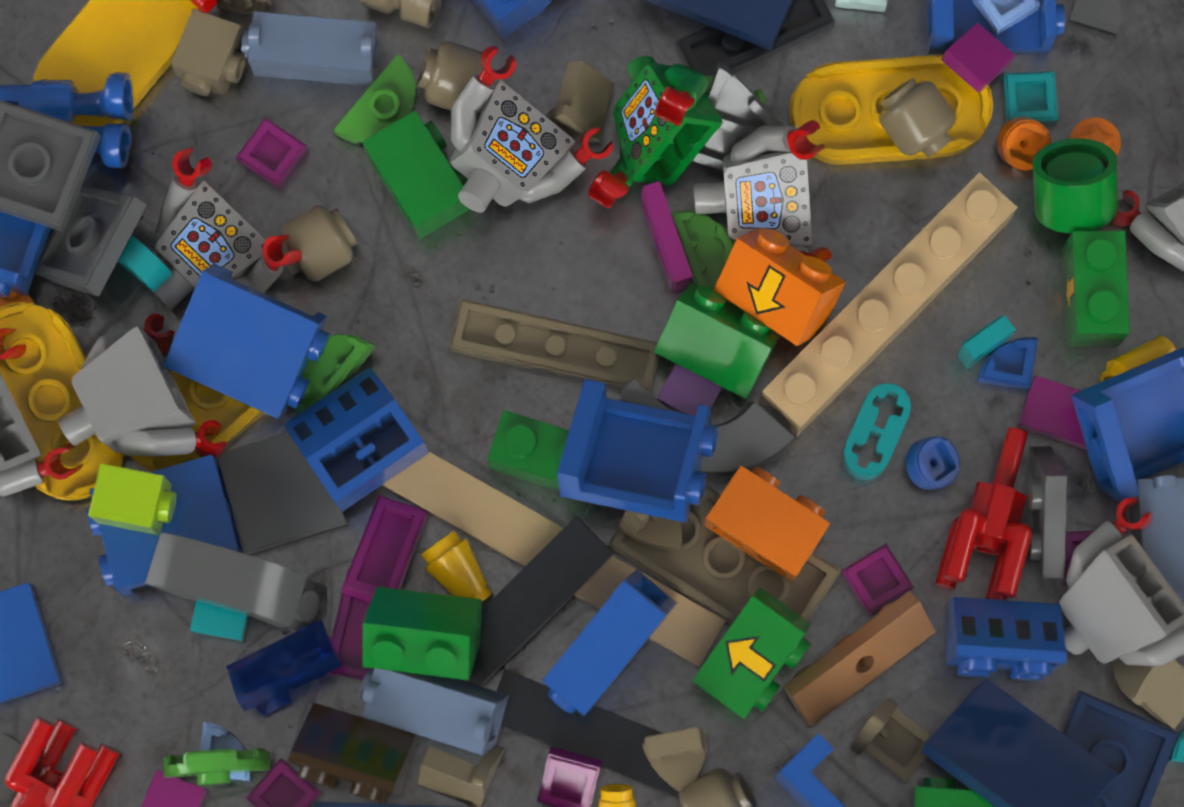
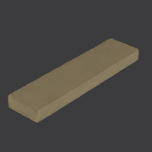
[449,299,660,394]

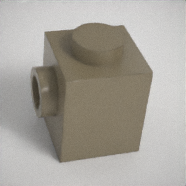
[170,8,246,96]

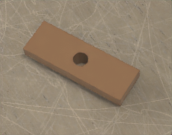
[783,591,936,728]

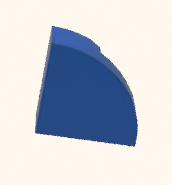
[977,337,1038,391]

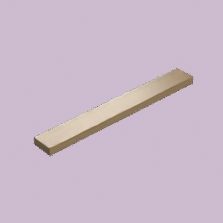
[381,452,726,668]

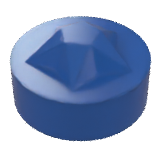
[906,436,960,490]

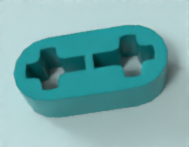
[118,235,173,293]
[842,383,911,481]

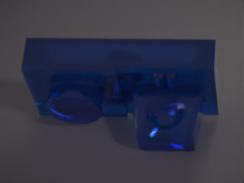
[226,619,342,716]

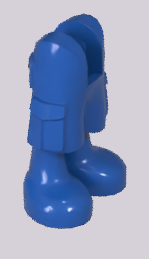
[0,72,133,168]

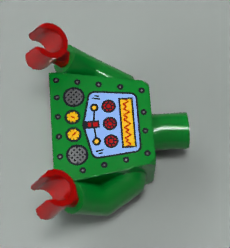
[588,56,723,208]

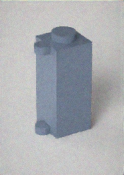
[241,11,380,86]
[1129,476,1184,604]
[360,668,509,755]

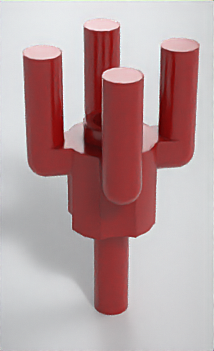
[935,427,1032,600]
[5,717,120,807]

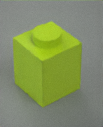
[88,463,176,536]

